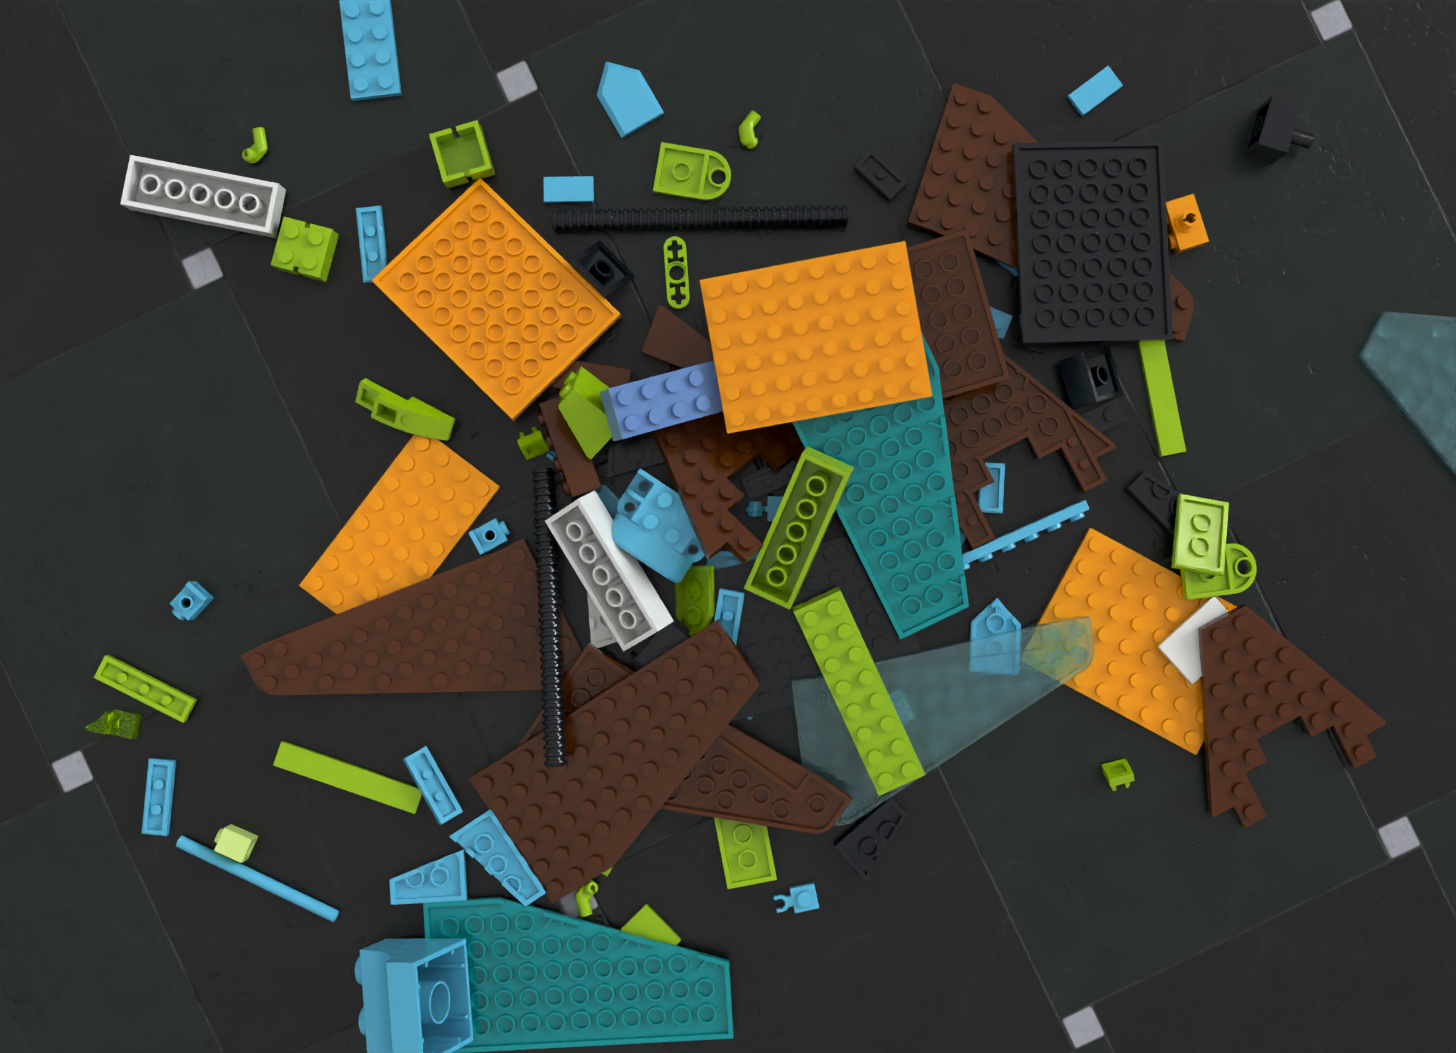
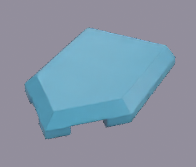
[597,62,664,138]
[968,598,1021,674]

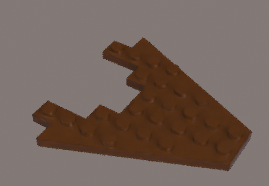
[943,353,1117,549]
[651,366,805,564]
[1198,604,1387,828]

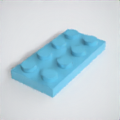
[339,0,402,101]

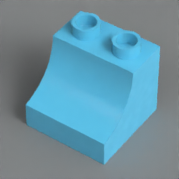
[355,939,473,1053]

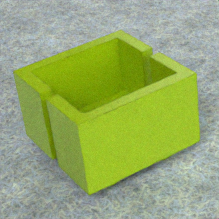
[429,120,495,189]
[271,217,339,282]

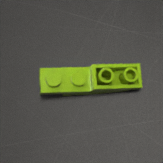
[355,378,455,441]

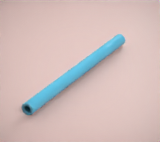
[176,836,340,923]

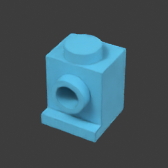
[469,518,511,555]
[169,581,214,621]

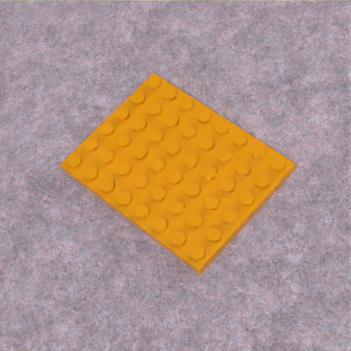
[372,178,621,421]
[700,241,932,434]
[1019,528,1237,755]

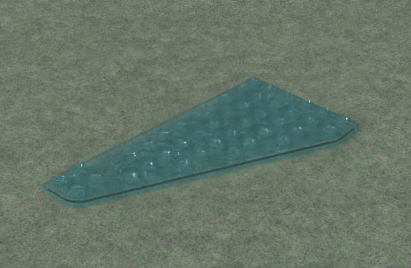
[791,616,1094,826]

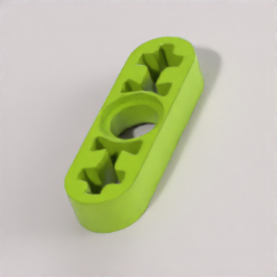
[664,236,690,310]

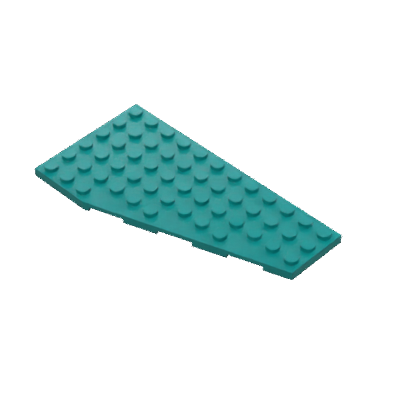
[792,332,969,640]
[423,897,734,1053]

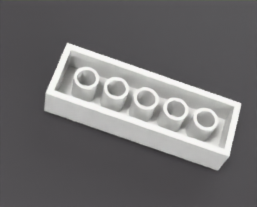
[120,155,286,238]
[545,491,674,652]

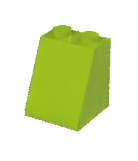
[558,366,612,459]

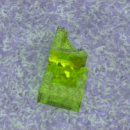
[85,709,142,739]

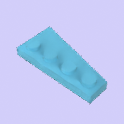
[449,809,547,907]

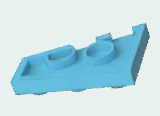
[389,849,468,905]

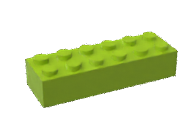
[744,446,854,610]

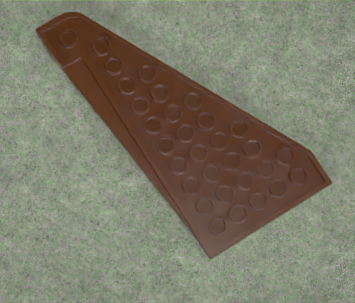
[907,83,1194,343]
[240,538,583,695]
[516,643,853,834]

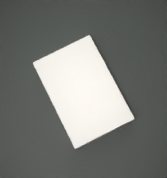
[1157,596,1228,684]

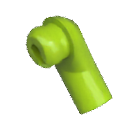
[738,110,761,149]
[242,127,268,163]
[575,880,598,917]

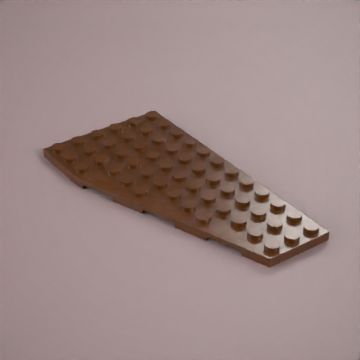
[469,619,761,904]

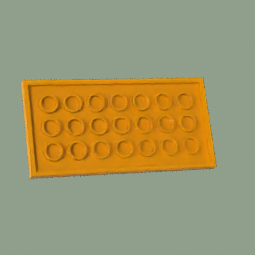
[299,434,501,614]

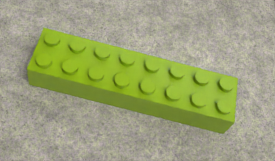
[792,586,925,796]

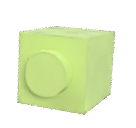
[214,824,258,863]

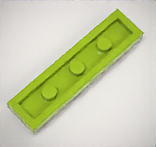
[94,655,197,723]

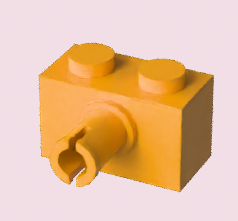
[1166,194,1209,255]

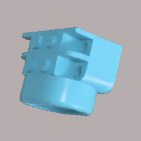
[612,468,705,583]

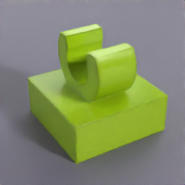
[517,427,550,460]
[1101,758,1135,791]

